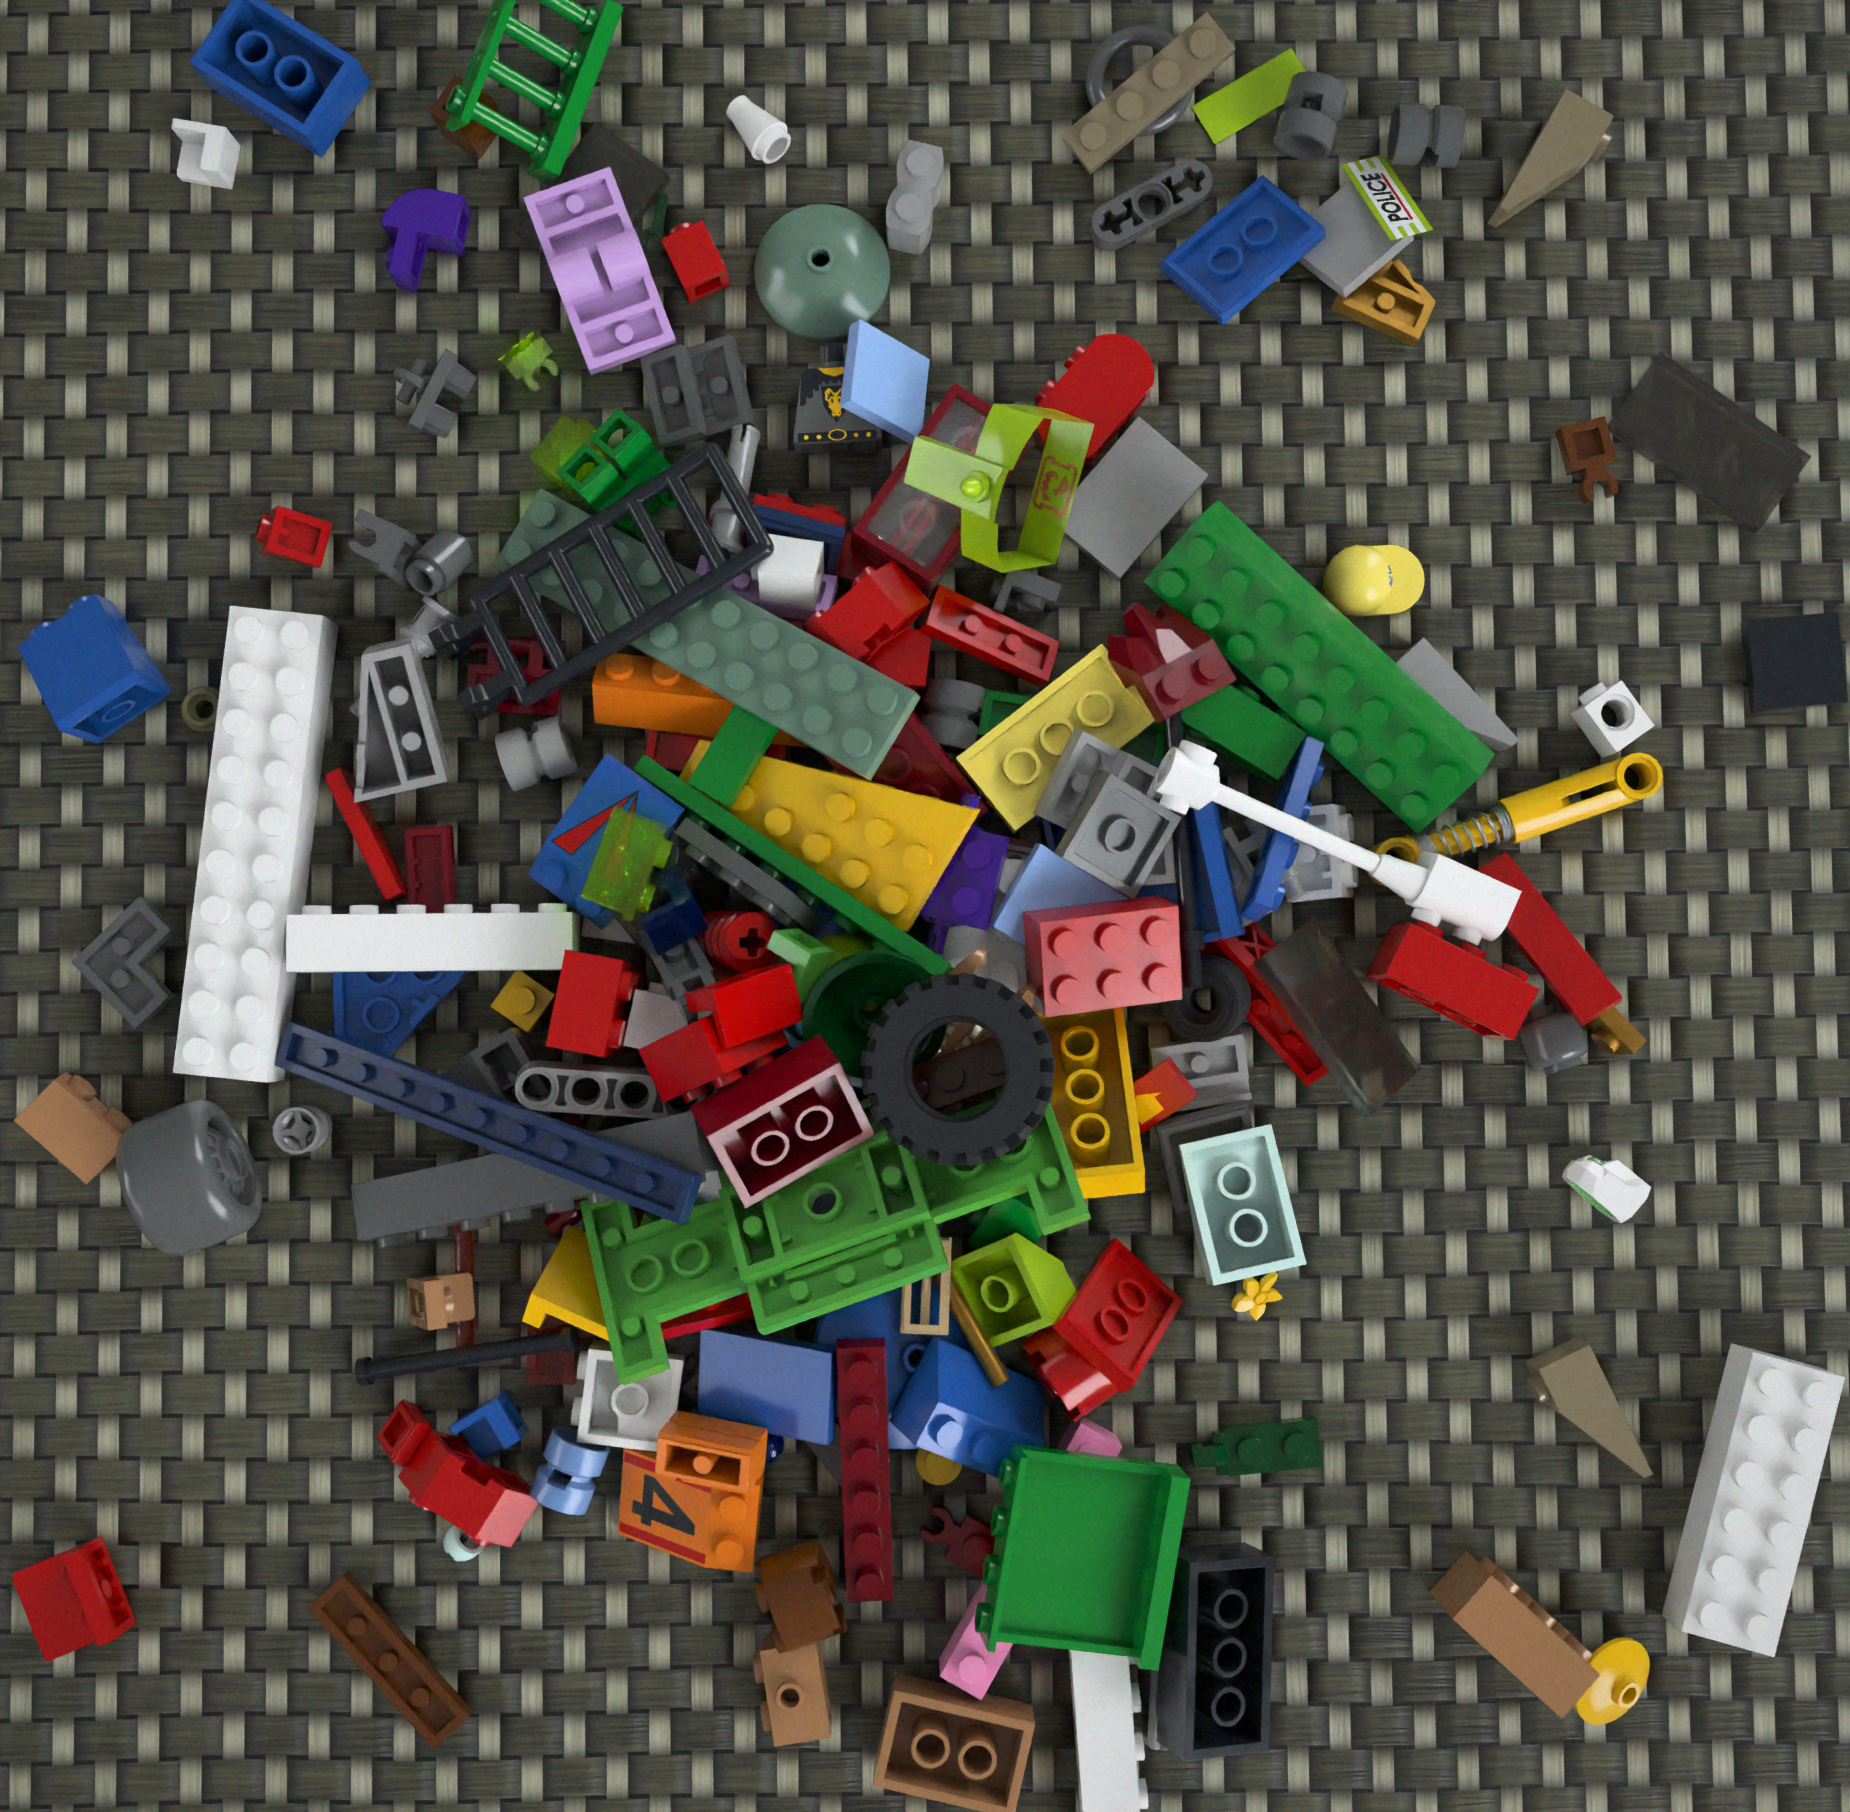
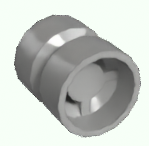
[495,715,578,792]

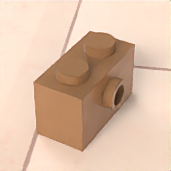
[14,1072,132,1185]
[753,1635,833,1747]

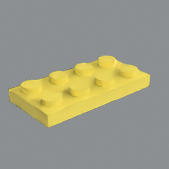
[955,644,1156,834]

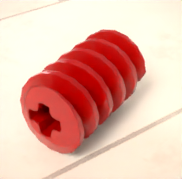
[691,910,777,972]

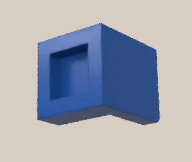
[449,1390,529,1459]

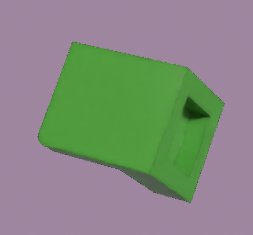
[766,928,836,1003]

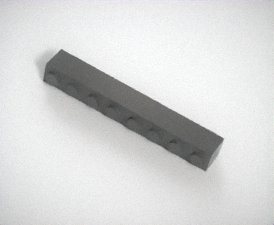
[351,1111,722,1248]

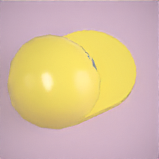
[1322,545,1425,616]

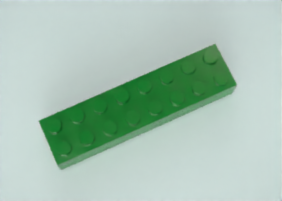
[1144,500,1495,834]

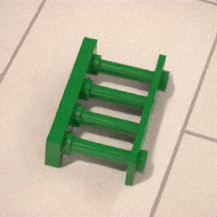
[445,0,624,183]

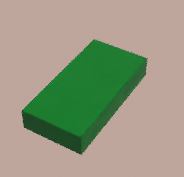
[687,705,779,809]

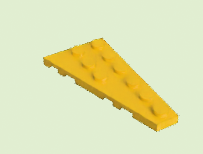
[679,740,981,932]

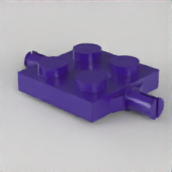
[919,792,1010,955]

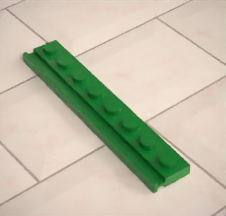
[633,754,954,976]

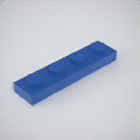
[1240,736,1325,922]

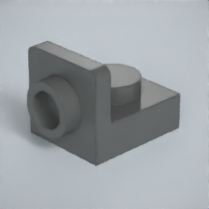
[988,569,1063,614]

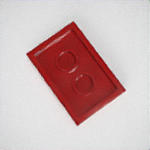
[1052,1237,1183,1394]

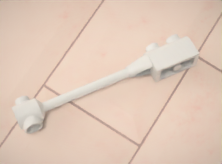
[1153,740,1522,946]

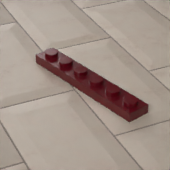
[837,1337,894,1602]

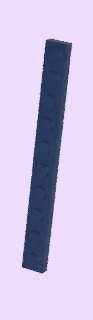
[275,1021,702,1224]

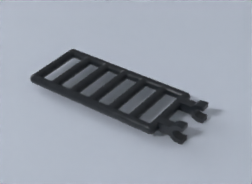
[428,442,774,720]

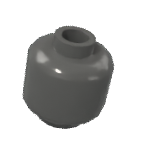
[1518,1003,1589,1076]

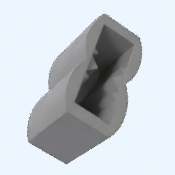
[886,140,944,255]

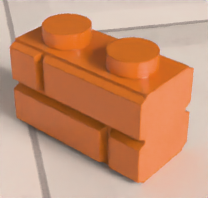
[655,1410,768,1495]

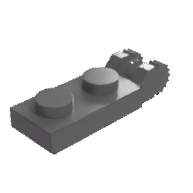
[637,914,717,1025]

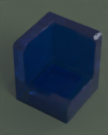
[640,869,709,956]

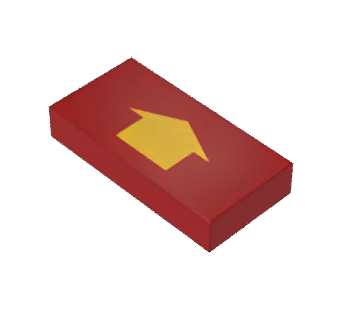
[1133,1056,1197,1135]

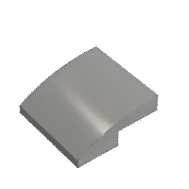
[1033,728,1158,829]

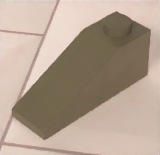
[1487,89,1614,228]
[1525,1338,1653,1478]

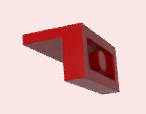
[684,963,803,1049]

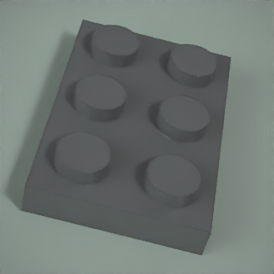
[675,817,823,934]

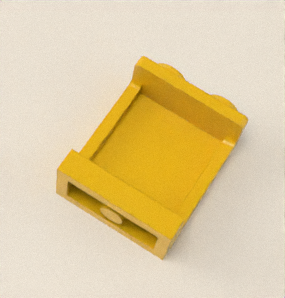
[522,1225,609,1341]

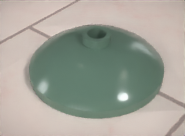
[754,204,890,341]

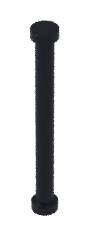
[355,1324,580,1386]

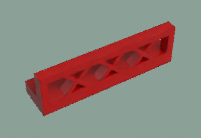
[1200,921,1360,1087]

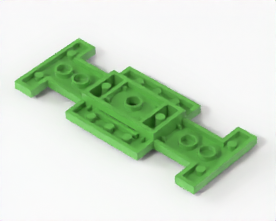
[580,1088,1091,1385]

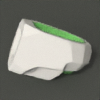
[1562,1155,1651,1223]

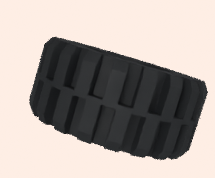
[861,972,1055,1166]

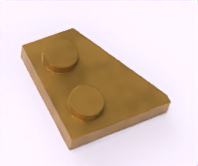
[1331,259,1436,348]

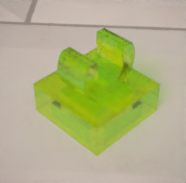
[498,331,558,391]

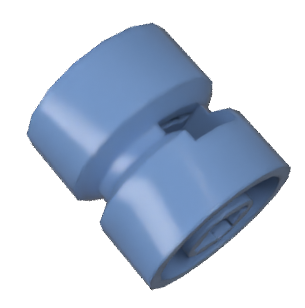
[529,1427,610,1515]

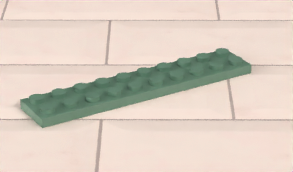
[492,488,921,781]

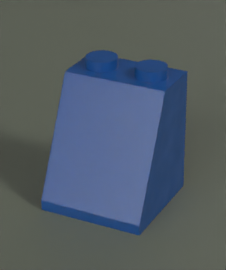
[18,594,173,744]

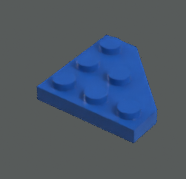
[333,971,470,1056]

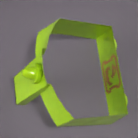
[903,404,1094,573]

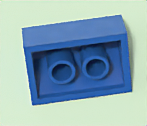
[889,1336,1044,1479]

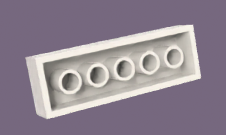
[1662,1343,1845,1657]

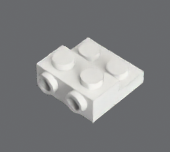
[571,1339,685,1452]

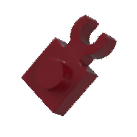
[920,1504,996,1579]

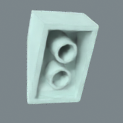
[1178,1124,1306,1286]

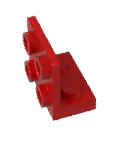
[12,1535,137,1662]

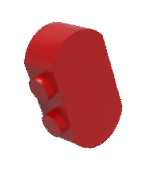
[1033,334,1154,468]

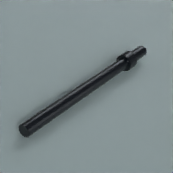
[1163,711,1205,989]

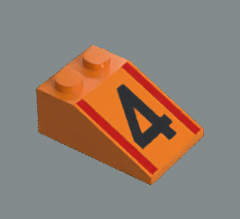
[617,1448,766,1572]

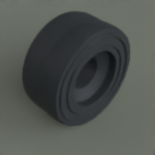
[1161,954,1251,1043]

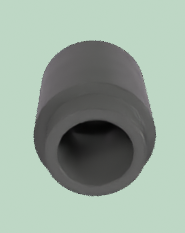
[405,530,473,596]

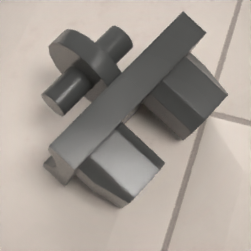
[392,349,477,438]

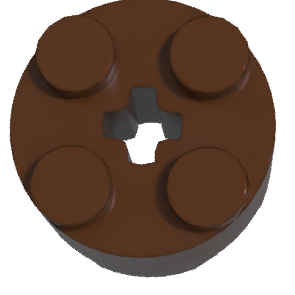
[755,1538,847,1654]

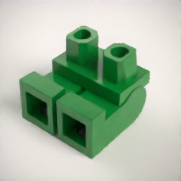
[556,408,678,541]

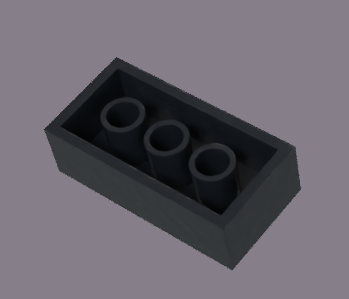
[1157,1542,1274,1761]

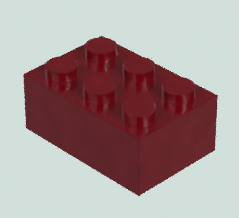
[689,1034,875,1208]

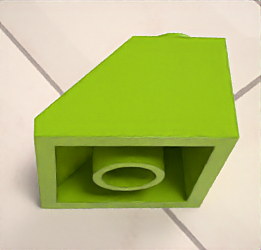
[951,1232,1075,1347]

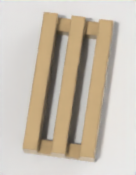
[900,1237,952,1335]

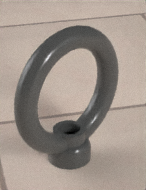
[1086,26,1194,137]

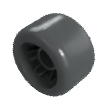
[116,1099,262,1256]

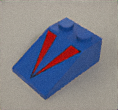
[527,753,685,930]

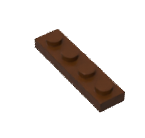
[307,1571,473,1749]

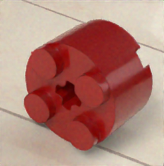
[1020,1325,1120,1424]

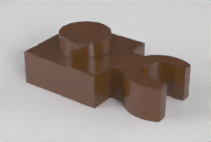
[1555,416,1618,504]

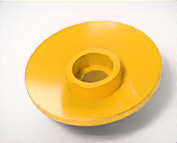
[1574,1637,1650,1725]

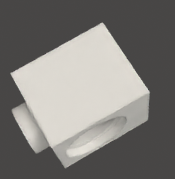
[1570,680,1655,758]

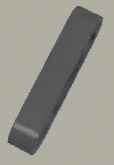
[1090,160,1213,251]

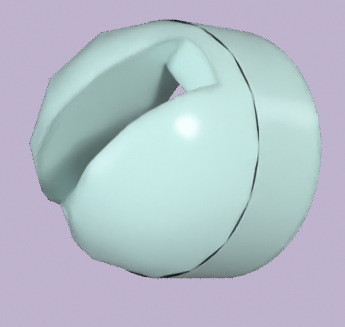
[443,1525,485,1561]

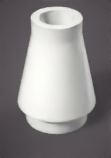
[726,95,791,164]

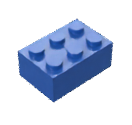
[190,0,371,158]

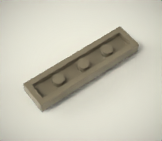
[1062,12,1235,175]

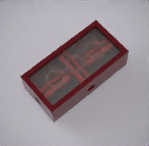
[850,382,1033,598]

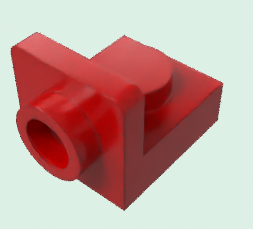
[255,505,333,569]

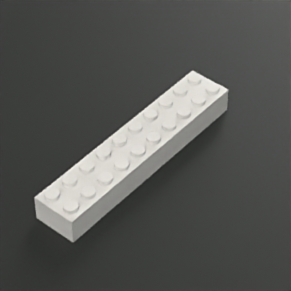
[173,606,338,1083]

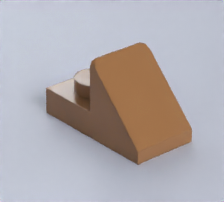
[407,1272,475,1330]

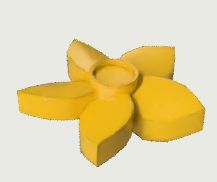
[1231,1272,1283,1321]

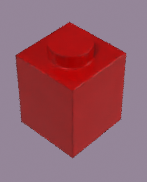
[661,220,730,304]

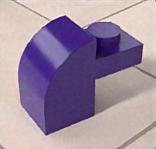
[381,189,472,292]

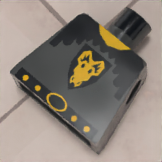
[793,343,883,455]

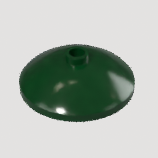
[801,950,947,1087]

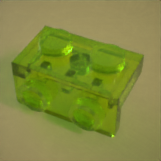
[581,806,673,922]

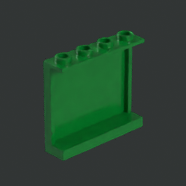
[975,1443,1191,1671]

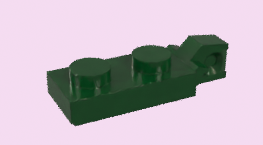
[1189,1416,1323,1477]

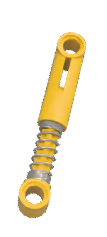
[1366,753,1663,886]

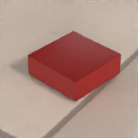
[377,1399,431,1467]

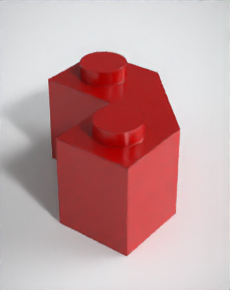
[801,560,931,664]
[398,1429,538,1548]

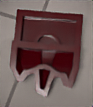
[1108,601,1237,724]

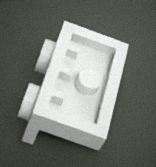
[1287,804,1359,902]

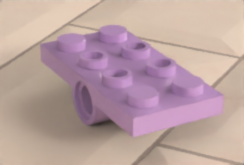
[523,167,677,375]

